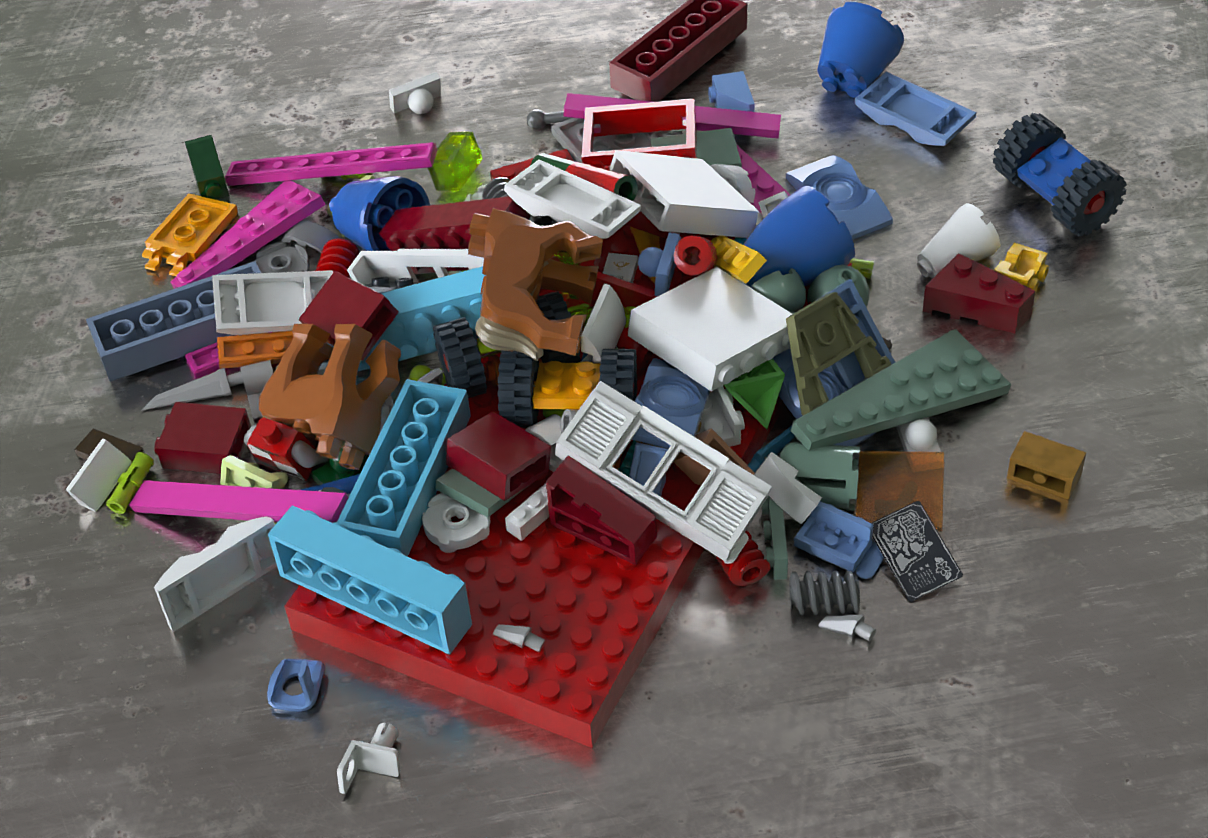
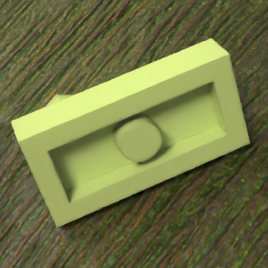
[220,455,288,489]

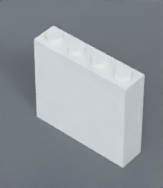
[609,150,759,238]
[628,267,792,392]

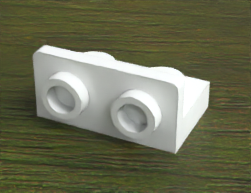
[696,385,745,447]

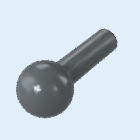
[527,109,571,129]

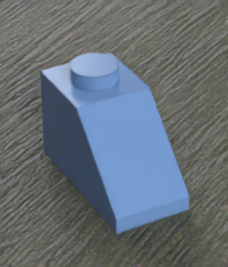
[708,71,755,112]

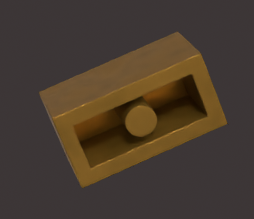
[1007,431,1086,500]

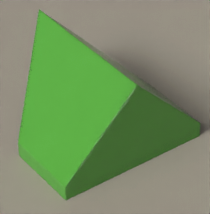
[724,359,785,429]

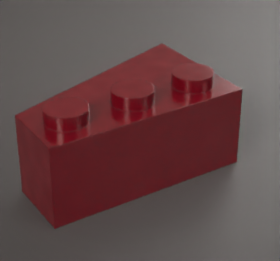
[922,253,1035,333]
[546,455,657,565]

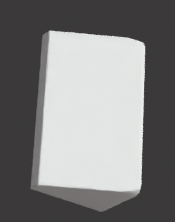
[66,439,131,512]

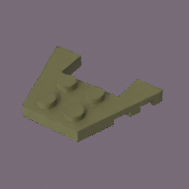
[786,292,892,416]

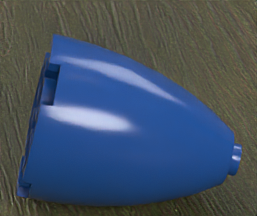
[737,186,855,290]

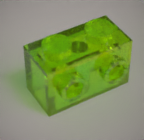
[428,132,483,192]

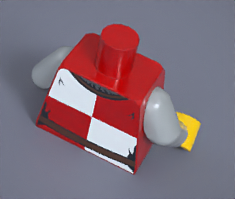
[244,416,329,481]

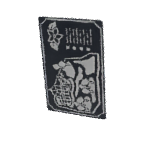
[872,501,963,602]

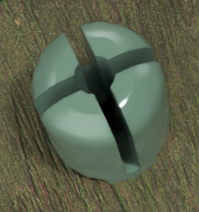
[780,442,860,511]

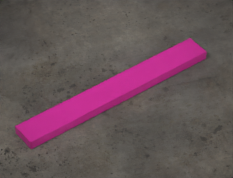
[563,93,781,139]
[225,142,438,186]
[129,480,348,523]

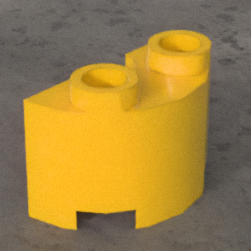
[994,242,1049,294]

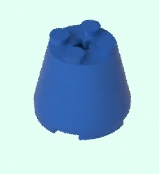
[817,2,904,98]
[329,176,430,251]

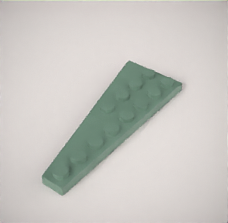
[791,329,1012,451]

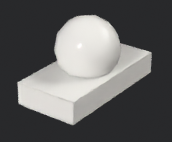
[389,72,441,114]
[896,417,945,474]

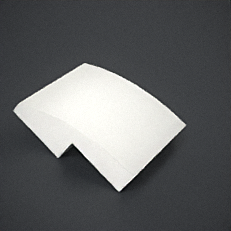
[581,284,626,364]

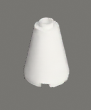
[917,203,1001,278]

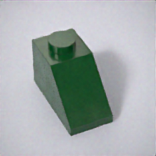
[184,135,229,200]

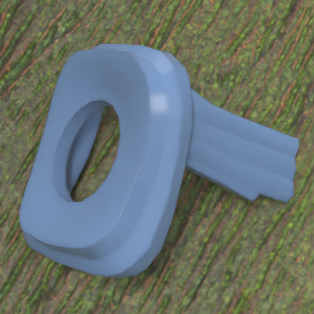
[267,659,325,712]

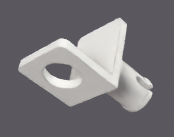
[337,723,400,794]

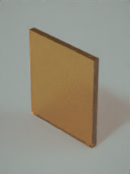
[856,451,944,532]

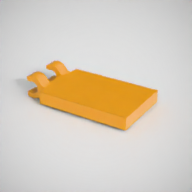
[142,193,238,276]

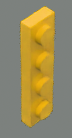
[711,236,767,284]

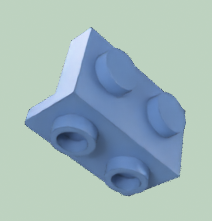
[794,501,874,572]

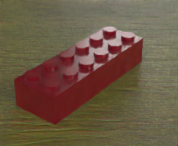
[609,0,747,102]
[379,196,530,274]

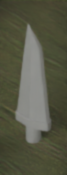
[141,368,244,411]

